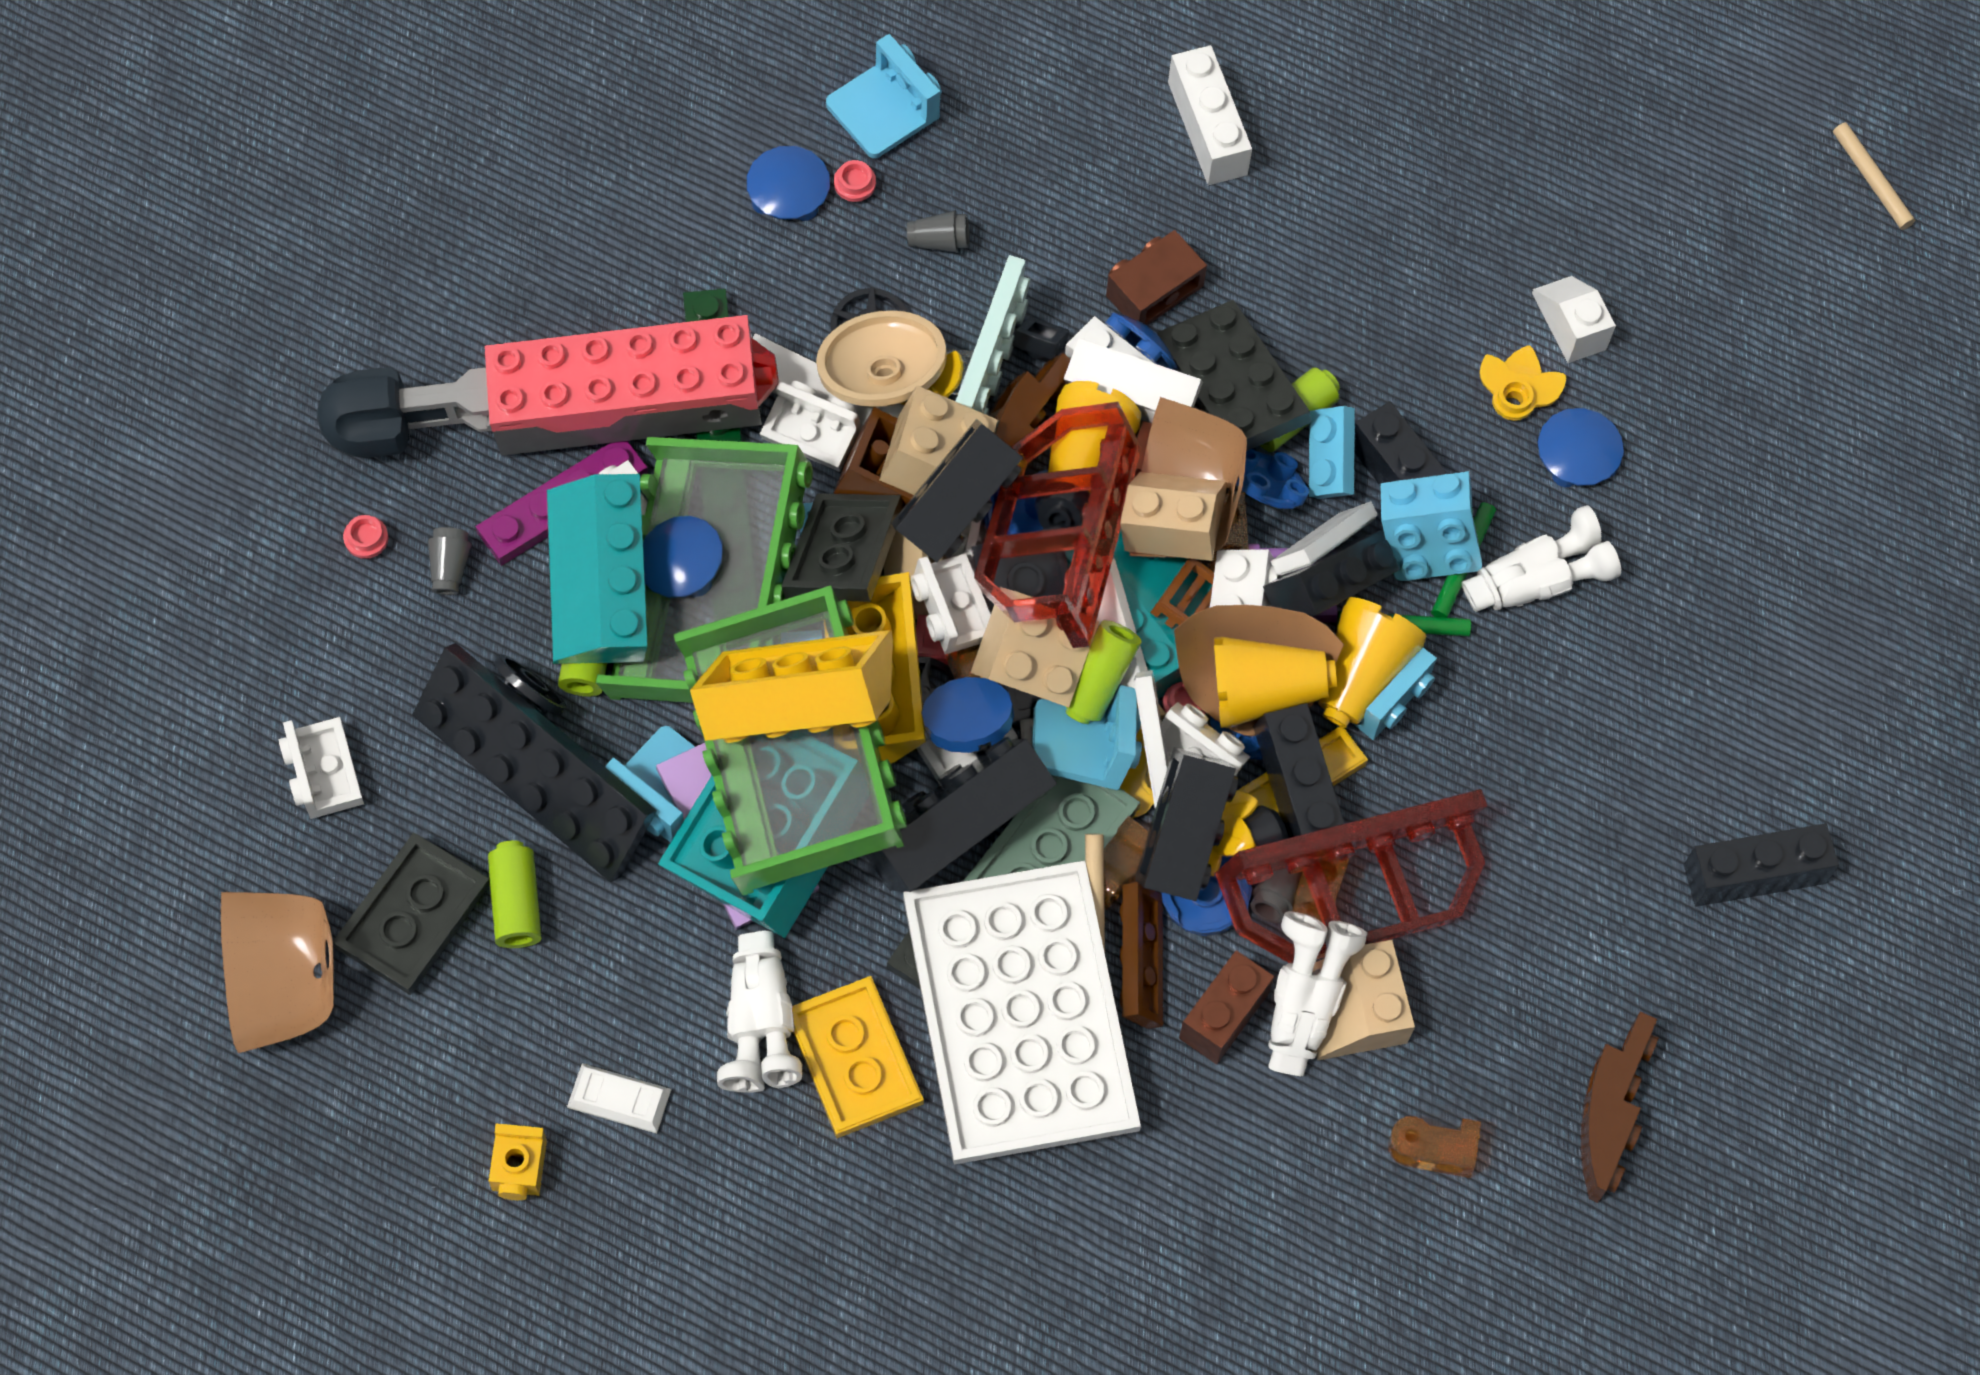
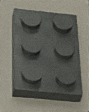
[781,493,904,602]
[333,832,490,996]

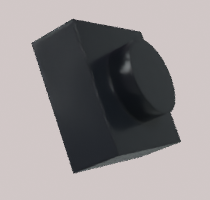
[1012,316,1070,360]

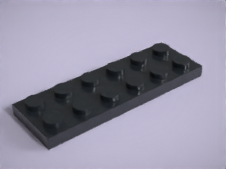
[412,643,657,882]

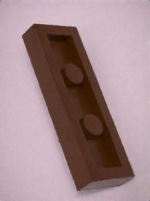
[1120,882,1163,1029]

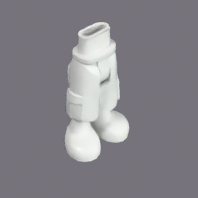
[1461,505,1622,612]
[1268,911,1367,1076]
[717,931,802,1093]

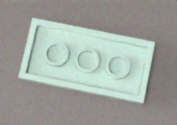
[955,255,1030,415]

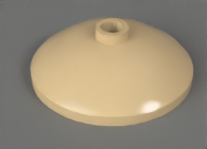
[816,311,947,407]

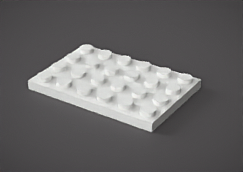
[903,861,1141,1165]

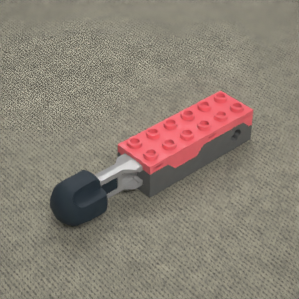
[317,315,779,458]

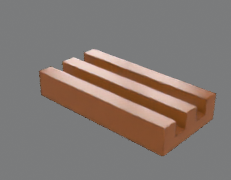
[1150,558,1214,628]

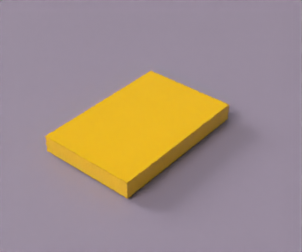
[792,976,924,1138]

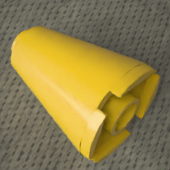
[1047,381,1142,495]
[1318,597,1427,728]
[1214,637,1337,728]

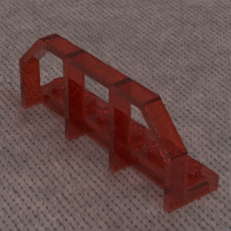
[974,402,1142,648]
[1215,789,1488,963]

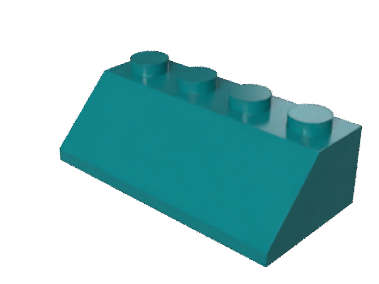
[547,474,647,664]

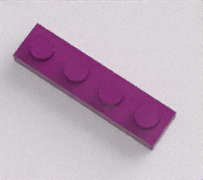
[475,441,648,566]

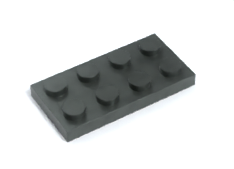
[1157,299,1311,451]

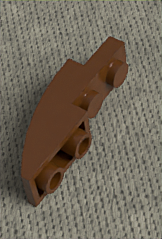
[988,353,1071,472]
[1581,1011,1659,1203]

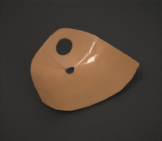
[1130,397,1247,557]
[1174,605,1344,736]
[221,892,334,1053]

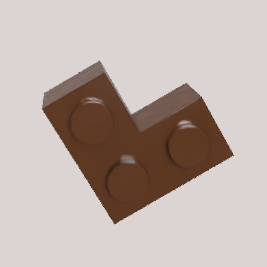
[833,407,914,507]

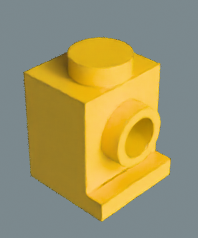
[488,1123,547,1201]

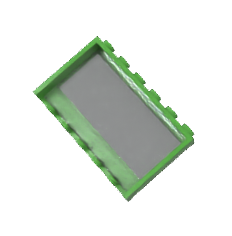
[596,437,813,703]
[674,585,907,896]

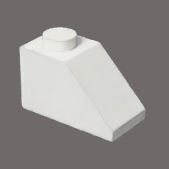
[1532,276,1616,363]

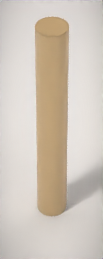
[1833,122,1915,230]
[1085,833,1105,953]

